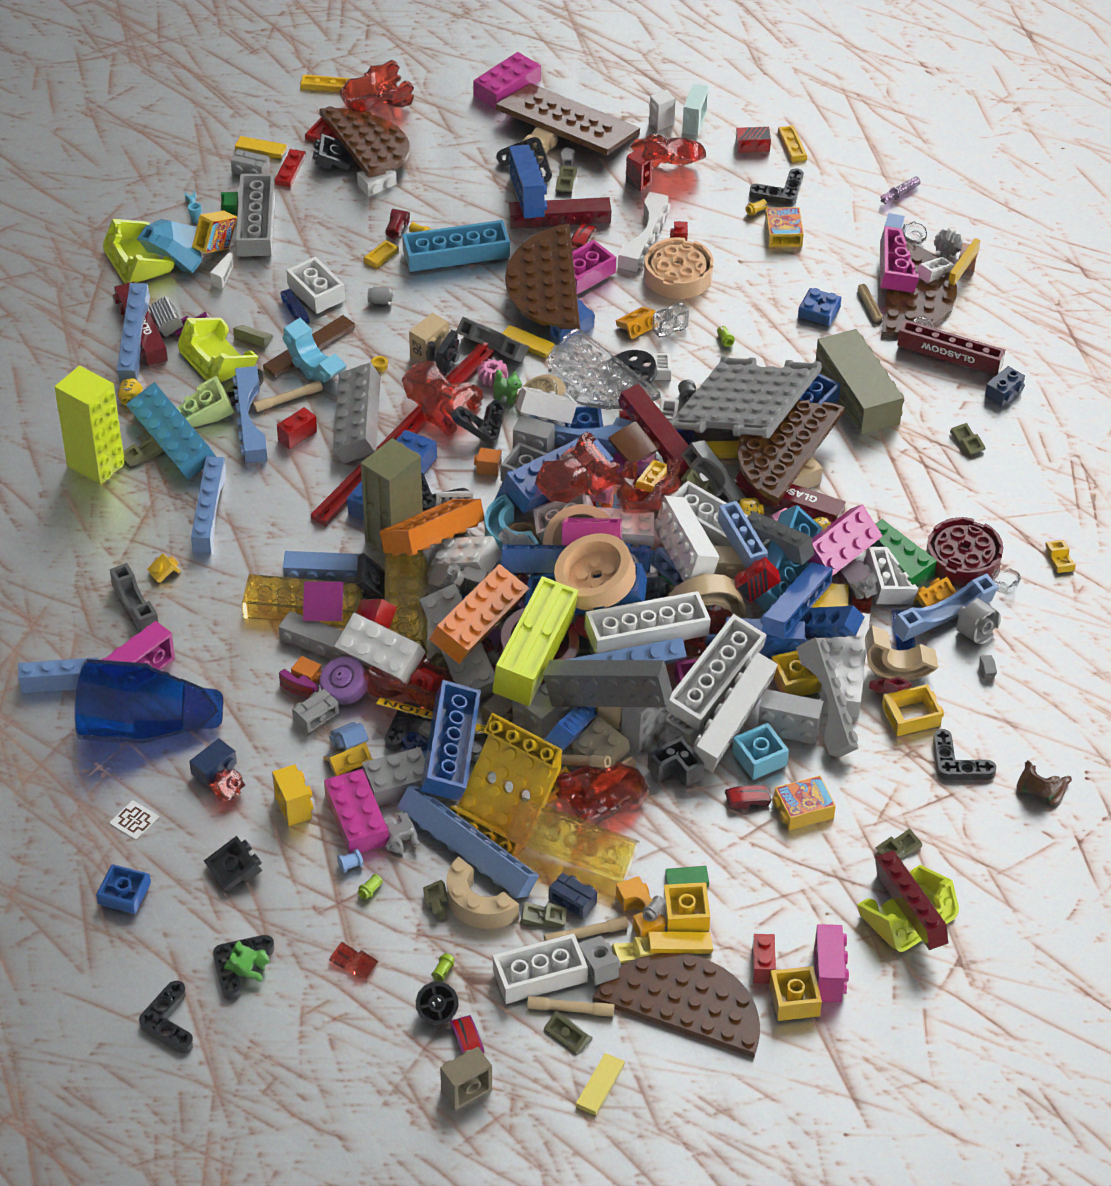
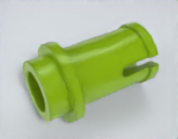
[717,326,735,347]
[357,874,383,900]
[431,953,455,982]

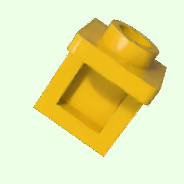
[147,553,181,583]

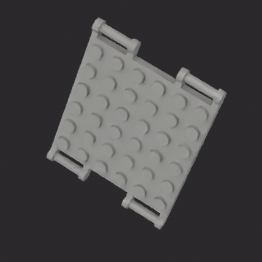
[669,356,822,438]

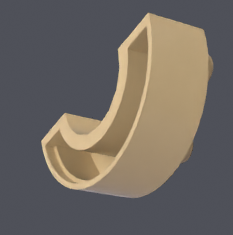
[668,573,746,618]
[865,626,939,681]
[446,857,519,929]

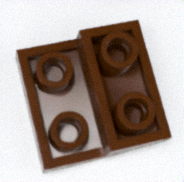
[608,422,659,467]

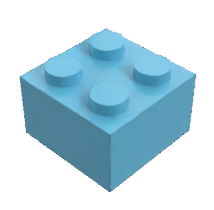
[732,723,789,780]

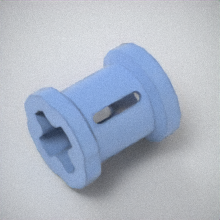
[337,849,363,873]

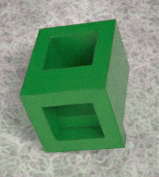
[221,192,239,217]

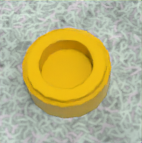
[371,356,388,372]

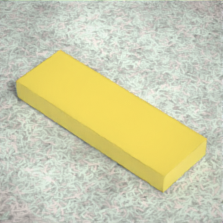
[576,1053,625,1116]

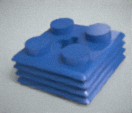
[798,288,842,326]
[565,406,603,429]
[96,864,151,914]

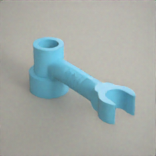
[185,191,202,223]

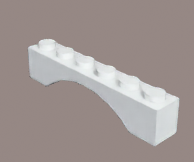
[618,192,670,272]

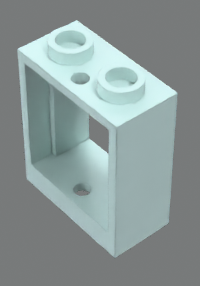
[682,83,709,136]

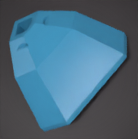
[137,219,202,273]

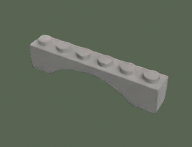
[796,637,859,758]

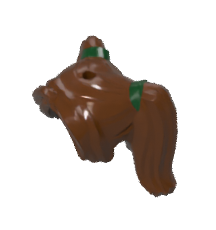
[1016,760,1072,805]

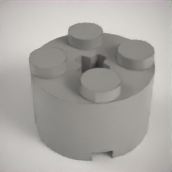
[957,598,1001,644]

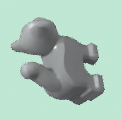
[384,812,420,855]

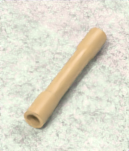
[252,380,323,413]
[562,754,611,768]
[544,916,628,941]
[527,996,615,1017]

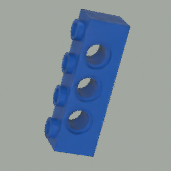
[800,605,865,638]

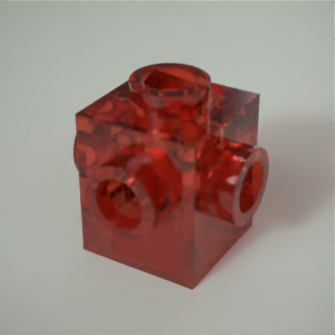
[208,769,245,801]

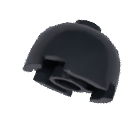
[415,981,459,1025]

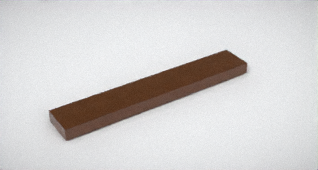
[263,315,355,378]

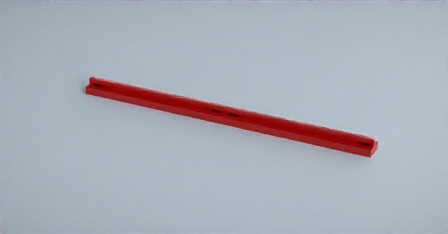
[311,342,494,526]

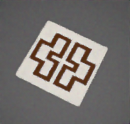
[109,800,159,839]

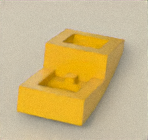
[1045,539,1076,573]

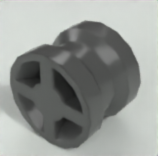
[678,379,696,402]

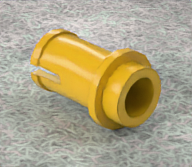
[745,199,768,216]
[409,222,431,233]

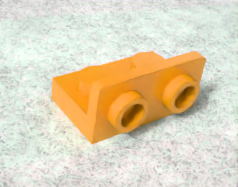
[615,306,659,339]
[913,577,957,608]

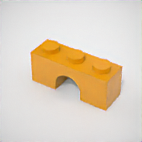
[616,876,667,937]

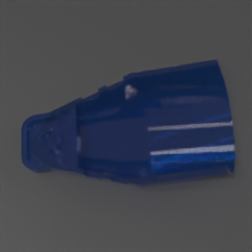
[74,659,224,744]

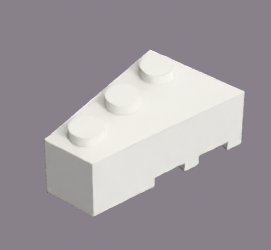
[516,387,577,425]
[863,547,918,604]

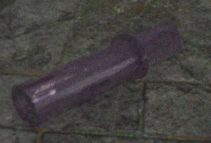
[880,176,921,204]

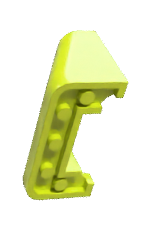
[103,219,175,284]
[178,318,258,383]
[857,865,959,952]

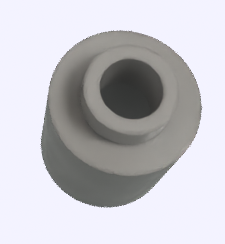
[367,287,393,305]

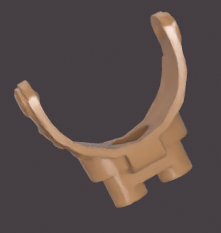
[508,520,539,542]

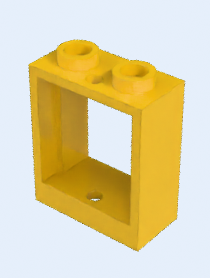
[882,684,944,737]

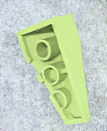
[176,376,235,428]

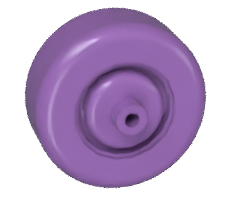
[320,656,369,705]

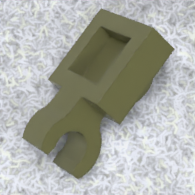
[423,880,448,919]

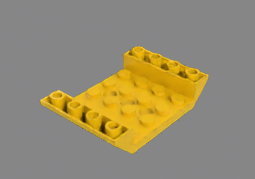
[449,713,562,857]

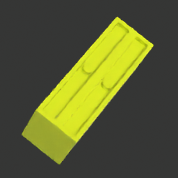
[54,365,125,485]
[492,576,579,707]

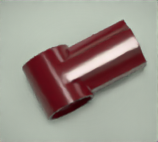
[385,208,410,240]

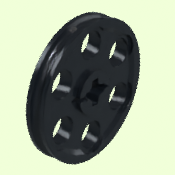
[604,350,657,393]

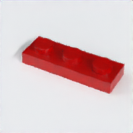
[275,149,306,187]

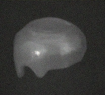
[902,221,928,246]
[990,568,1021,594]

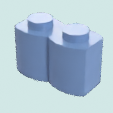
[329,722,369,750]

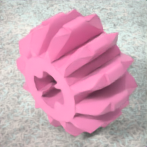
[478,359,508,388]

